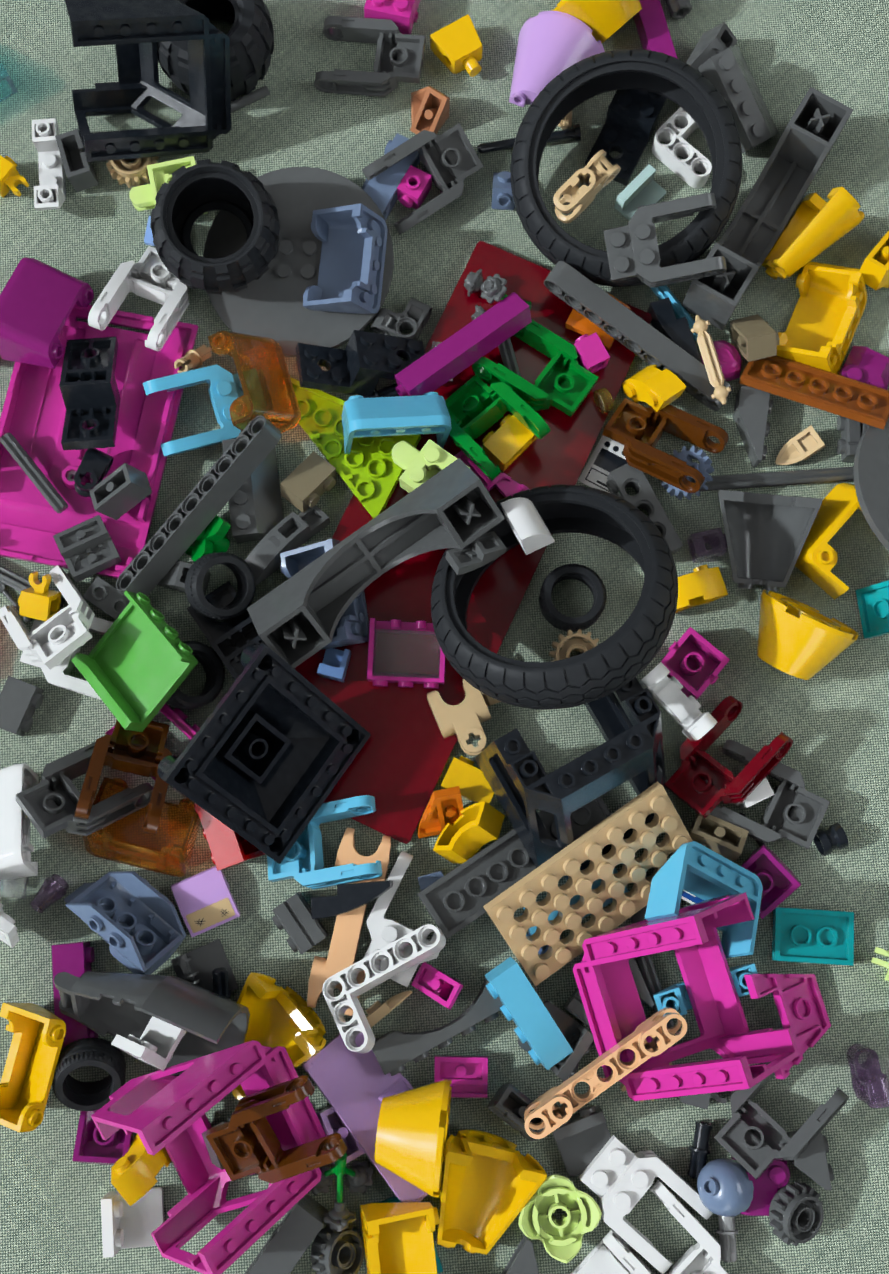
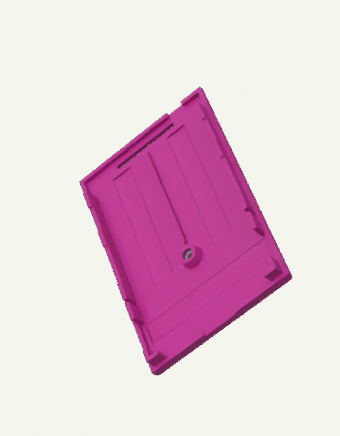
[0,304,199,579]

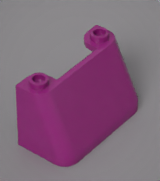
[0,257,94,369]

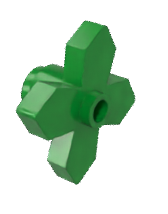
[185,515,231,562]

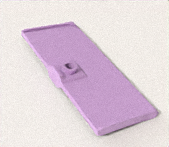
[301,1032,448,1202]

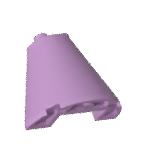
[509,11,605,107]

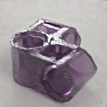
[847,1044,889,1108]

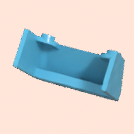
[341,392,452,454]
[645,841,763,958]

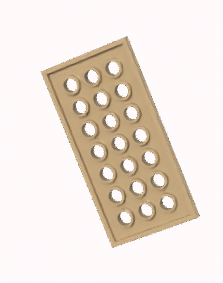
[483,781,693,987]

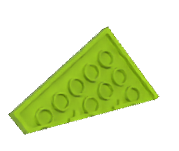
[279,377,421,519]

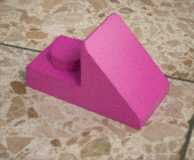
[411,962,463,1010]

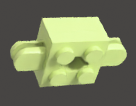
[129,156,208,214]
[392,439,470,493]

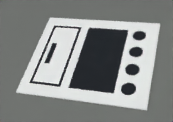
[578,435,627,495]

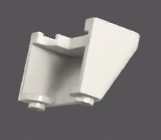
[0,763,39,880]

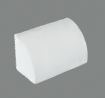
[501,497,555,555]

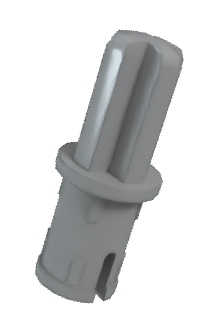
[716,1215,738,1263]

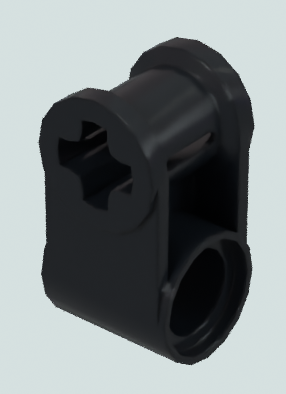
[74,448,114,497]

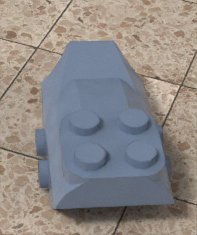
[64,871,186,975]

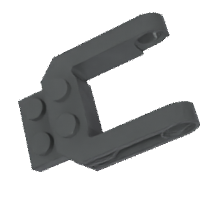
[314,16,426,97]
[362,123,484,235]
[603,193,727,288]
[710,739,830,849]
[16,742,153,839]
[714,1062,849,1180]

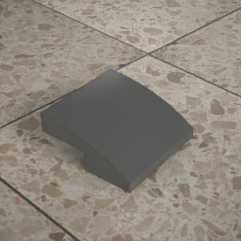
[53,515,122,583]

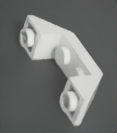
[32,118,66,211]

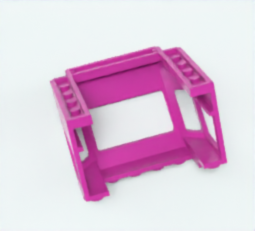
[573,892,799,1101]
[91,1040,326,1274]

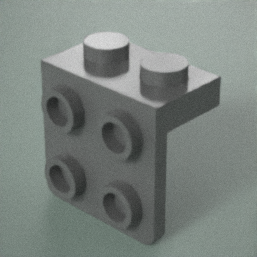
[517,1001,594,1081]
[552,1105,611,1177]

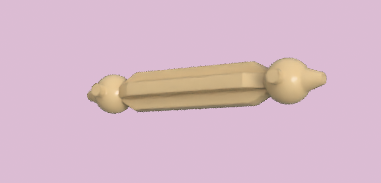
[691,315,731,405]

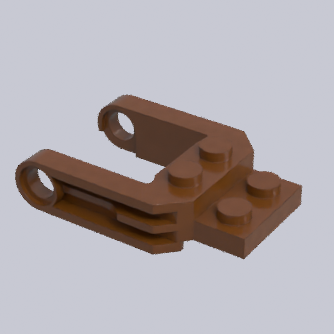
[602,398,729,493]
[74,720,172,835]
[205,1075,347,1184]

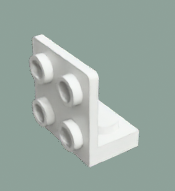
[111,1016,186,1071]
[101,1187,164,1258]

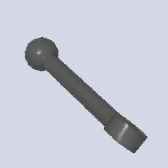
[0,582,33,623]

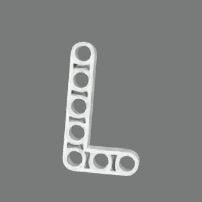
[651,107,712,189]
[322,924,446,1053]

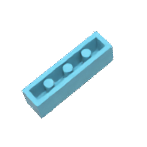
[484,957,573,1070]

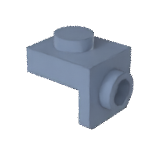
[492,171,515,210]

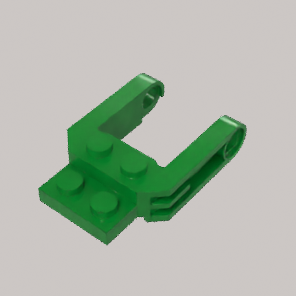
[472,320,599,417]
[445,375,551,481]

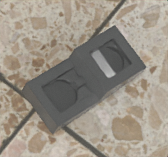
[445,531,507,575]

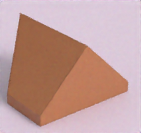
[410,86,450,135]

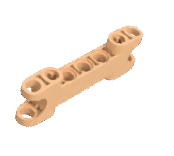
[307,827,391,1016]
[524,1007,687,1139]

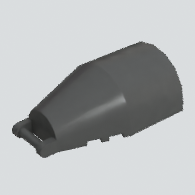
[54,971,250,1076]

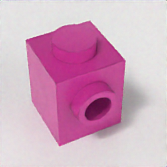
[397,165,432,209]
[574,333,610,373]

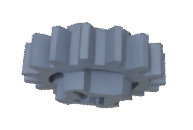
[661,446,714,500]

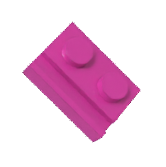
[434,1055,488,1098]

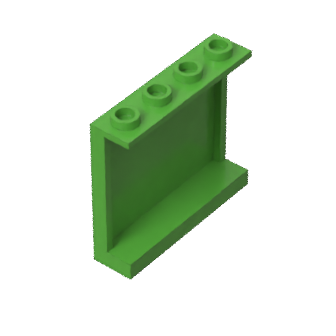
[71,591,198,732]

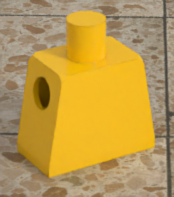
[430,14,483,77]

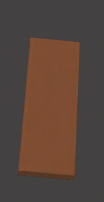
[739,355,889,430]

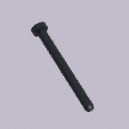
[477,124,581,154]

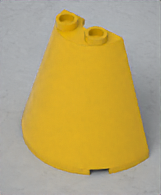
[762,186,864,280]
[232,973,327,1100]
[436,1130,547,1255]

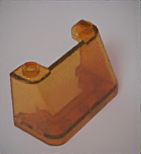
[208,330,301,433]
[82,777,201,877]

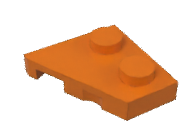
[417,786,463,839]

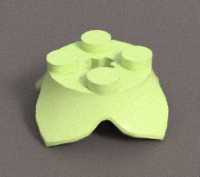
[518,1174,602,1264]

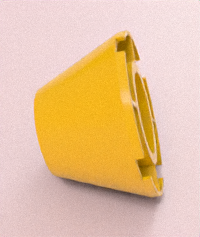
[551,0,642,43]
[757,590,859,680]
[375,1079,452,1198]

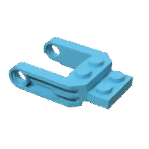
[143,364,268,457]
[267,795,382,890]

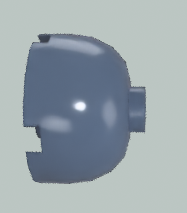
[697,1158,754,1217]

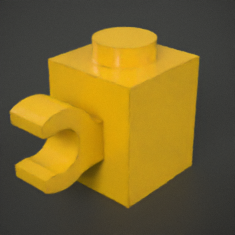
[0,155,29,198]
[18,571,61,621]

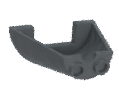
[718,490,822,591]

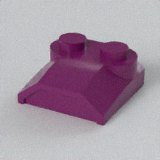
[838,346,889,390]
[740,844,801,919]
[72,1110,133,1165]
[731,1155,790,1216]

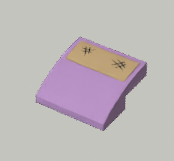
[171,866,240,937]

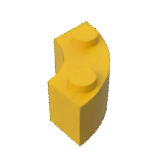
[622,365,687,412]
[675,564,728,614]
[433,801,505,863]
[111,1133,171,1206]

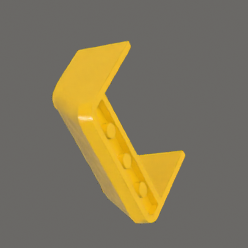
[795,483,862,600]

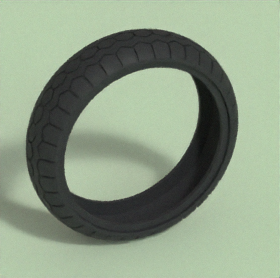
[511,49,743,287]
[431,485,678,710]

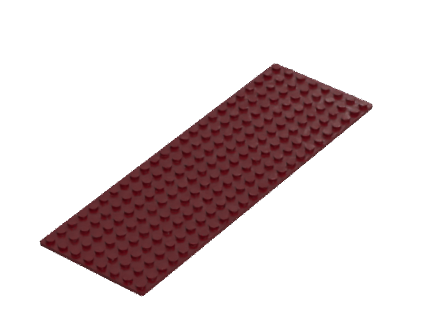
[294,241,652,844]

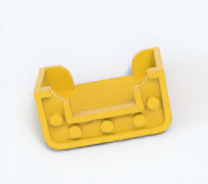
[777,264,867,375]
[0,1003,66,1133]
[360,1202,439,1274]

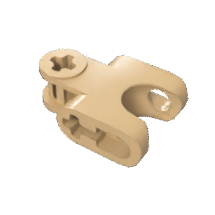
[553,149,621,224]
[427,679,491,756]

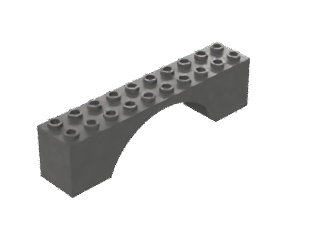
[682,87,853,331]
[247,458,505,668]

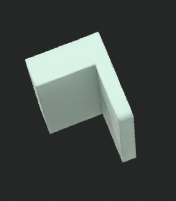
[614,164,666,221]

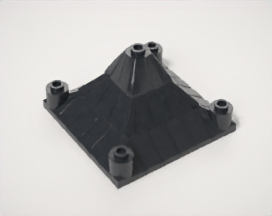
[157,643,371,864]

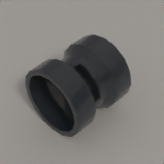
[813,823,849,856]

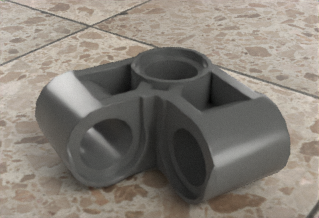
[370,298,433,340]

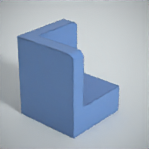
[317,648,351,683]

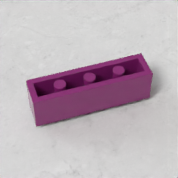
[51,941,98,1050]

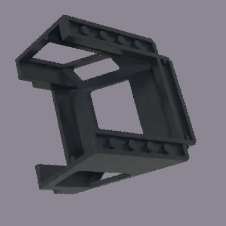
[64,0,231,162]
[475,677,666,881]

